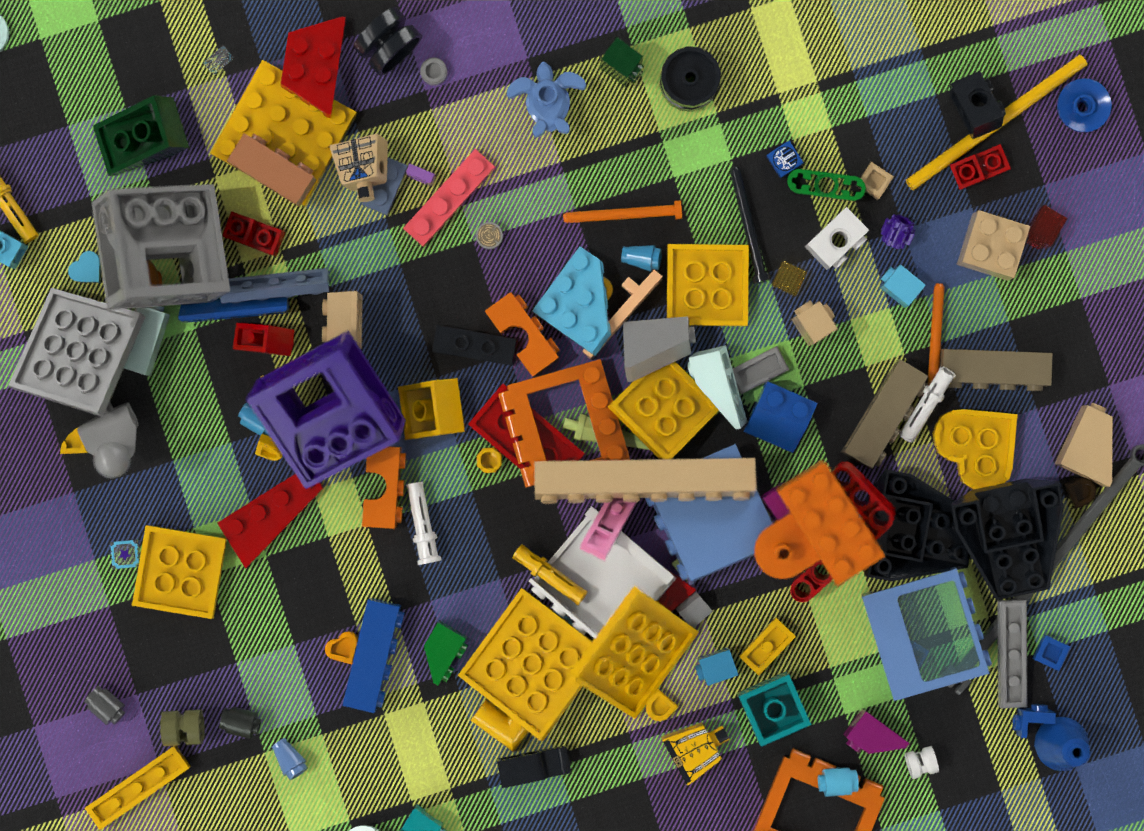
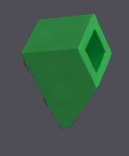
[424,620,468,686]

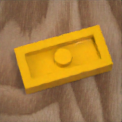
[739,617,796,676]

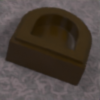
[1063,478,1096,509]

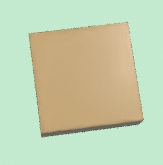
[856,162,894,200]

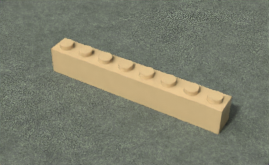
[534,458,756,504]

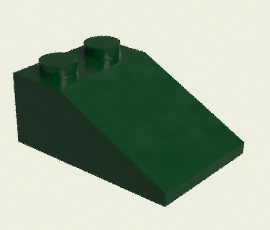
[93,95,189,176]

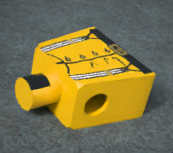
[661,722,730,786]

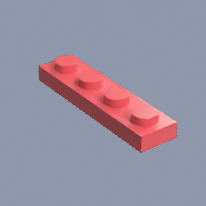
[403,149,495,247]

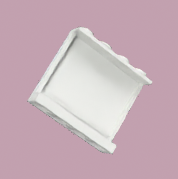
[529,506,676,639]

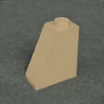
[1055,403,1113,487]

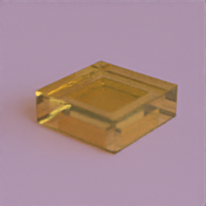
[771,261,807,297]

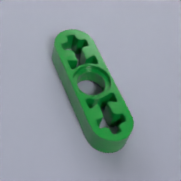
[787,169,866,201]

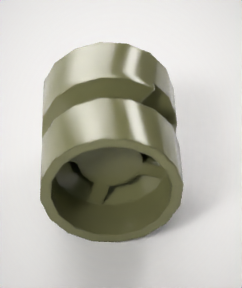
[160,709,205,746]

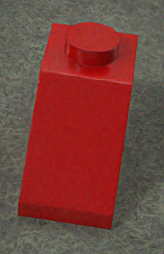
[233,323,295,356]

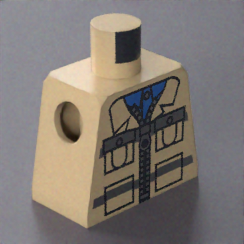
[330,133,388,202]

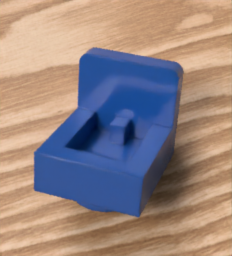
[1012,704,1056,738]

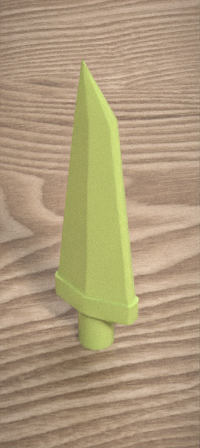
[563,414,650,450]

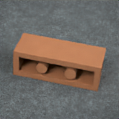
[227,133,316,207]

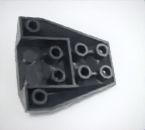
[863,469,970,581]
[951,479,1064,600]

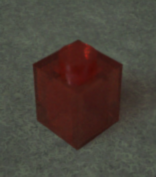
[1027,205,1068,250]

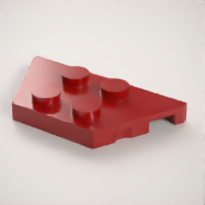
[281,17,346,118]

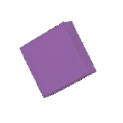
[406,164,436,186]

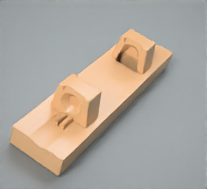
[583,270,662,360]

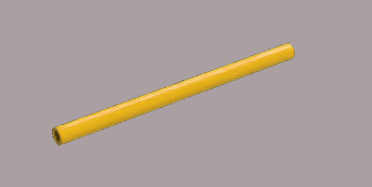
[905,55,1087,191]

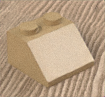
[322,291,363,349]

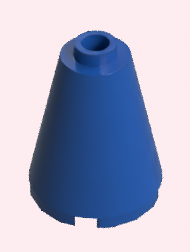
[1034,717,1090,771]

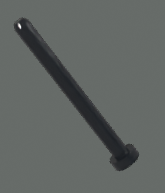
[730,167,772,284]

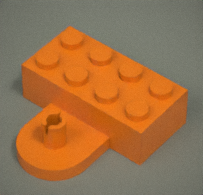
[754,460,885,586]

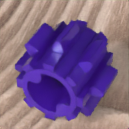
[881,214,916,250]

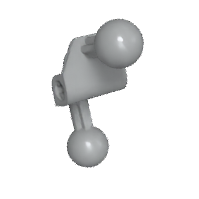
[77,401,138,478]

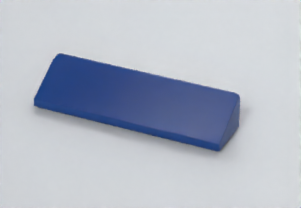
[178,297,290,323]

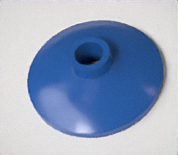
[1057,78,1112,133]

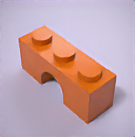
[485,292,560,377]
[362,447,406,529]

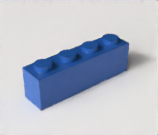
[342,598,405,713]

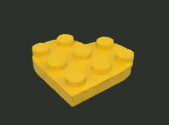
[933,409,1018,490]

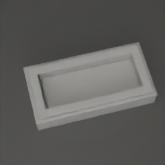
[733,346,789,394]

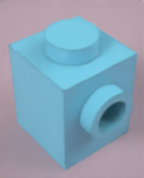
[0,230,29,269]

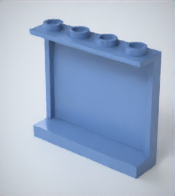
[645,444,772,586]

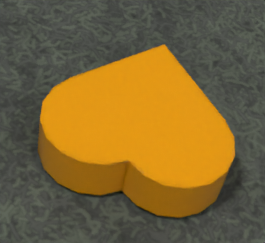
[325,631,358,665]

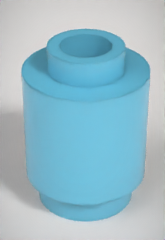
[817,767,859,797]

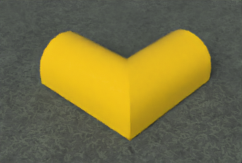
[470,698,529,753]

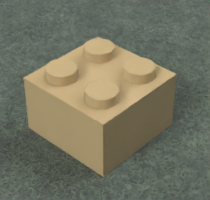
[957,210,1030,281]

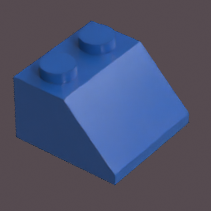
[743,381,817,453]

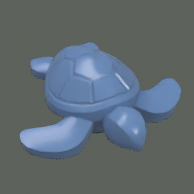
[507,61,586,138]

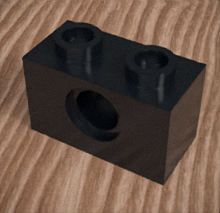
[949,71,1006,140]

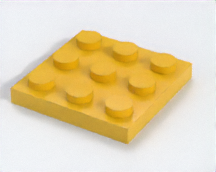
[667,244,749,326]
[608,361,719,460]
[132,525,227,619]

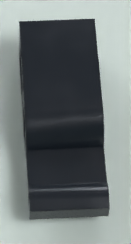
[497,746,572,788]

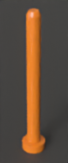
[563,200,682,223]
[923,283,945,395]

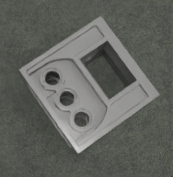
[91,184,230,310]

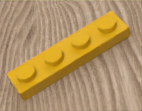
[85,746,191,830]

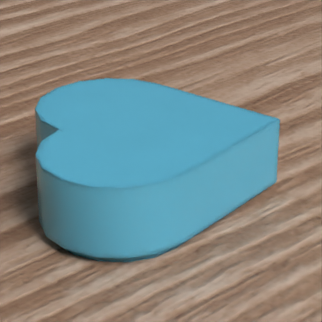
[68,251,101,283]

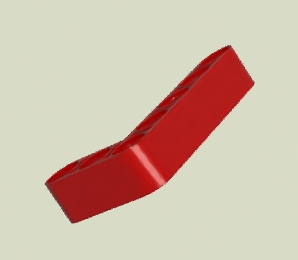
[790,462,896,603]

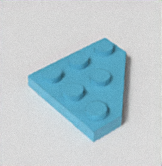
[532,247,611,356]

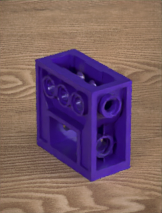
[246,330,406,489]

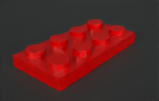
[468,384,585,469]

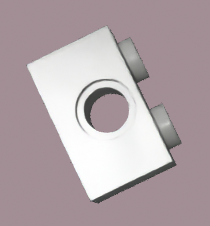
[805,207,869,270]

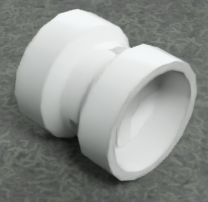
[905,746,939,779]

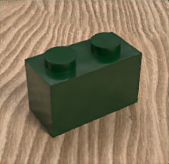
[600,37,644,87]

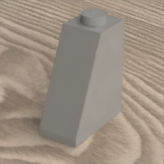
[623,317,696,382]

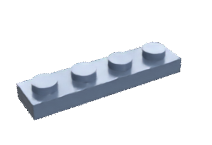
[220,268,330,303]

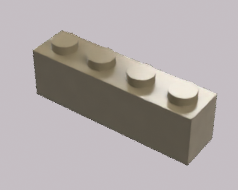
[939,349,1052,391]
[841,359,928,469]

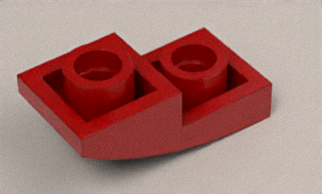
[950,144,1011,190]
[222,211,286,257]

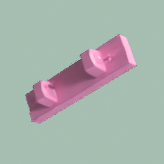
[580,498,637,561]

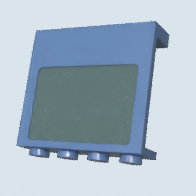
[862,567,992,701]

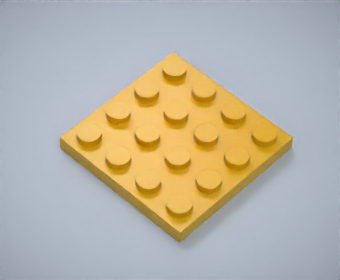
[210,60,357,207]
[568,586,699,719]
[458,588,592,741]

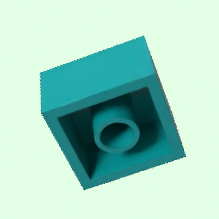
[737,671,811,747]

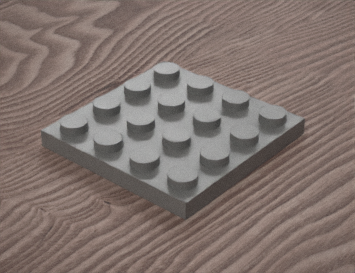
[8,288,145,417]

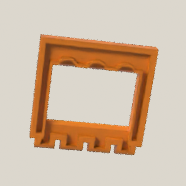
[498,359,630,488]
[753,748,885,831]

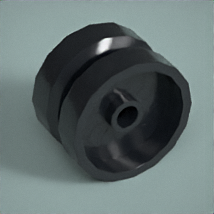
[353,7,422,76]
[660,46,721,112]

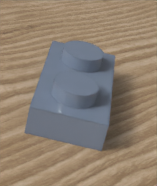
[362,157,408,216]

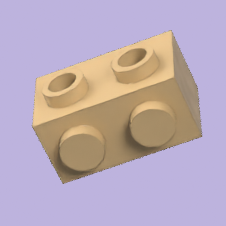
[791,300,838,346]

